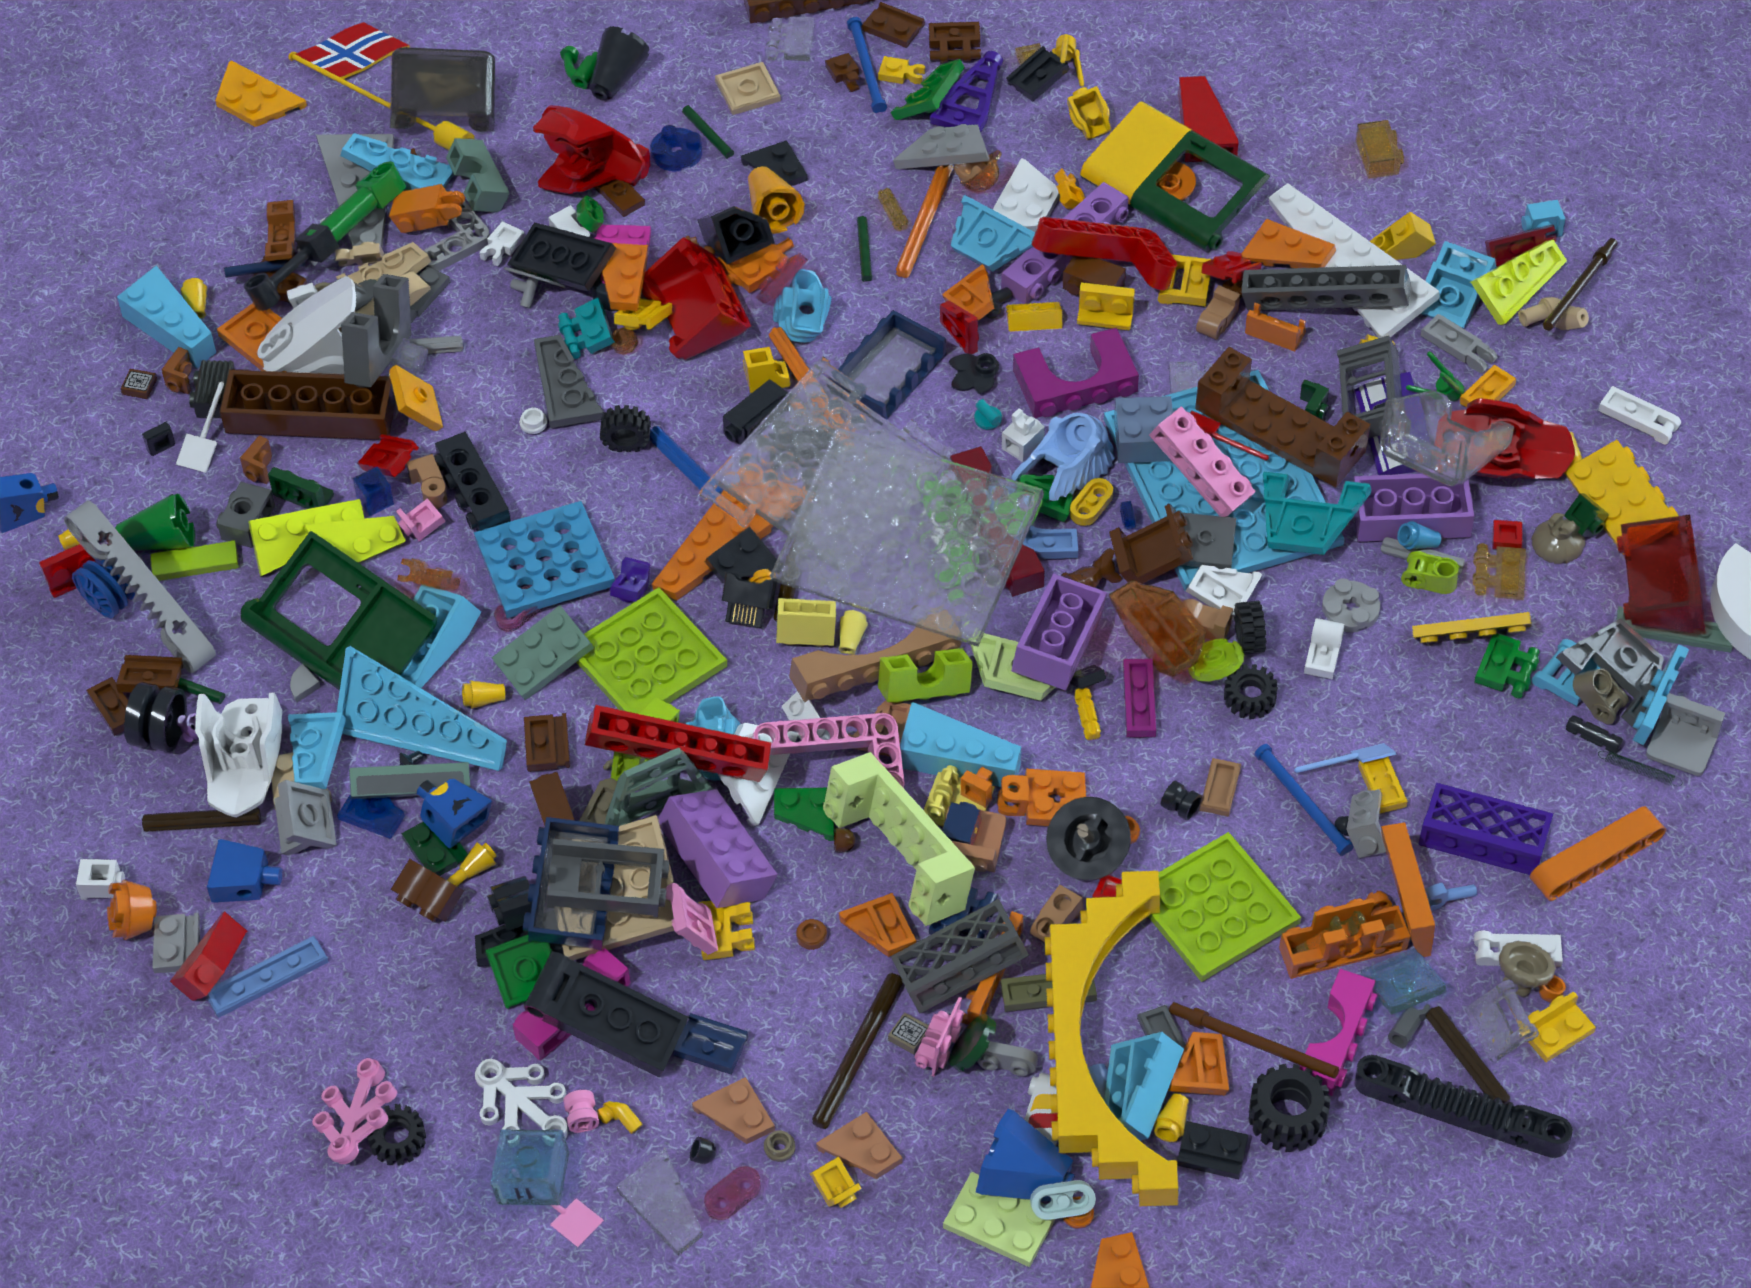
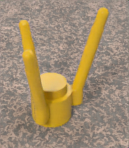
[1052,34,1084,87]

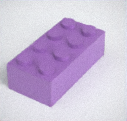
[1353,472,1475,542]
[1011,573,1107,690]
[658,789,778,908]

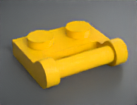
[1158,255,1211,306]

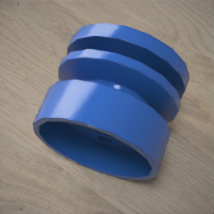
[72,559,135,619]

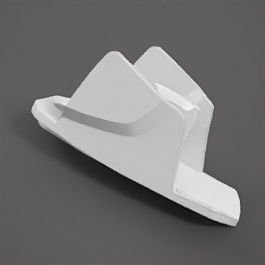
[257,276,356,374]
[195,693,282,817]

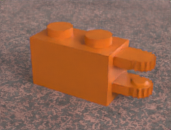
[389,184,465,233]

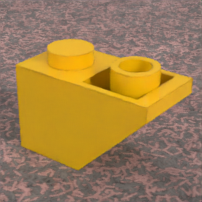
[1370,212,1436,260]

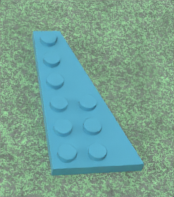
[337,646,507,771]

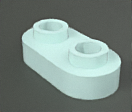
[1030,1180,1096,1220]

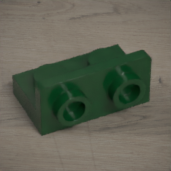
[268,467,334,509]

